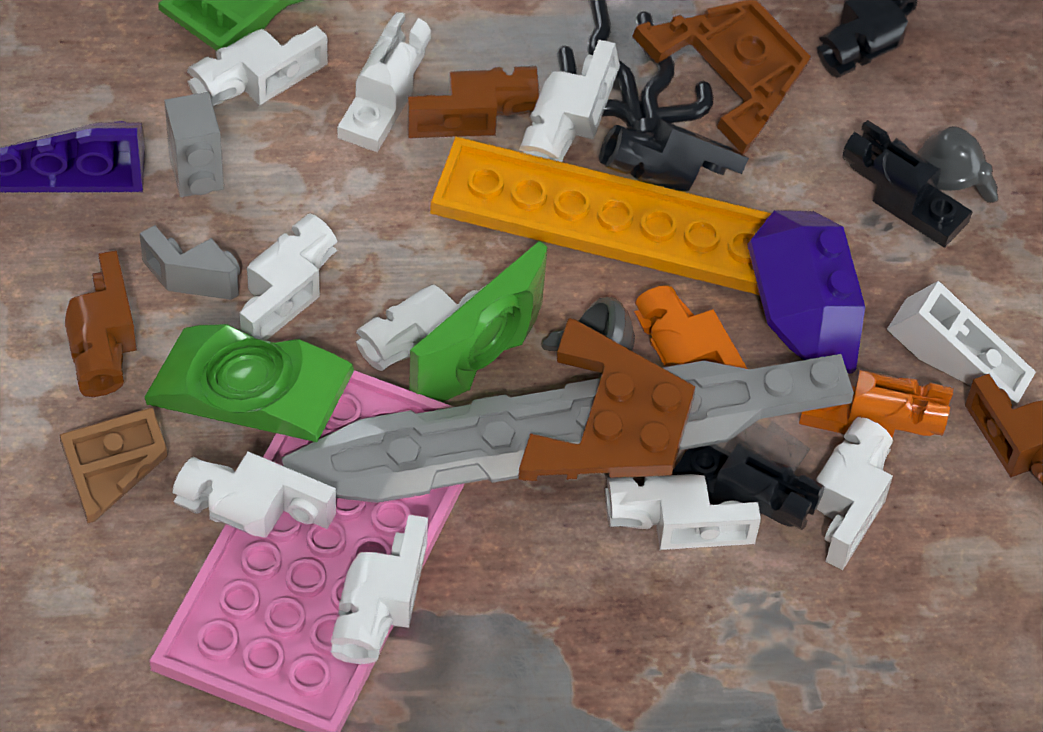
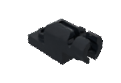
[817,0,918,78]
[599,119,749,191]
[842,120,973,248]
[672,443,825,530]

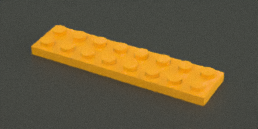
[430,137,772,295]

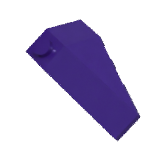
[0,121,145,193]

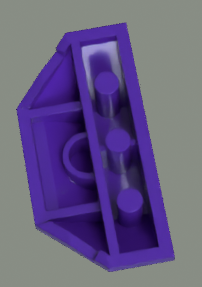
[747,210,865,374]

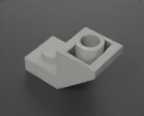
[140,225,240,300]

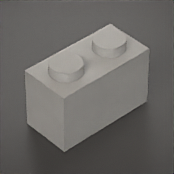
[164,92,224,198]

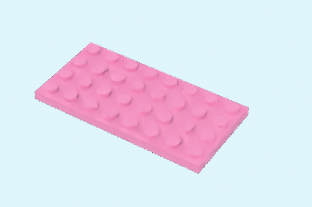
[150,370,464,732]

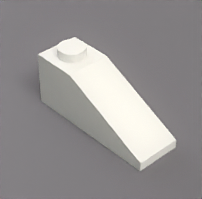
[887,281,1036,406]

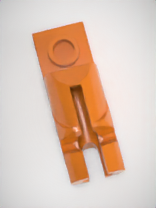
[634,285,748,369]
[799,369,954,439]

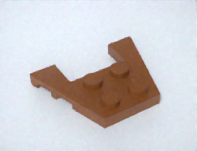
[632,0,811,154]
[519,318,696,481]

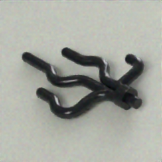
[557,0,714,132]

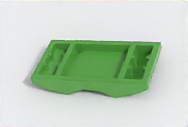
[158,0,305,51]
[409,241,548,402]
[144,324,354,442]

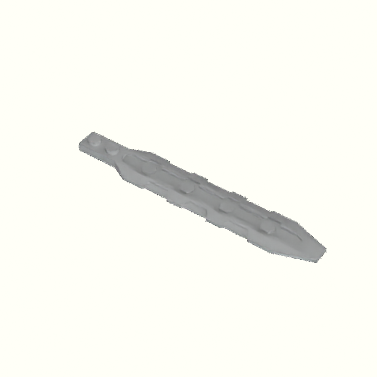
[282,354,854,503]

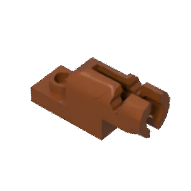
[407,66,539,138]
[65,250,137,397]
[965,373,1043,485]

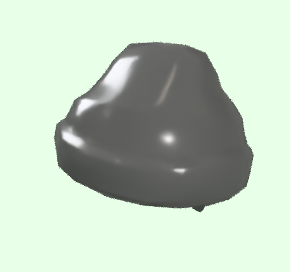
[917,126,998,203]
[541,297,635,351]

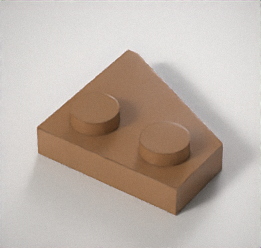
[60,407,167,523]

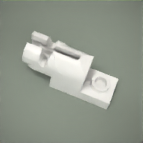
[337,12,431,152]
[187,26,328,106]
[519,40,620,162]
[240,214,338,341]
[356,285,484,371]
[816,417,893,570]
[173,452,336,538]
[605,474,761,550]
[330,515,428,664]

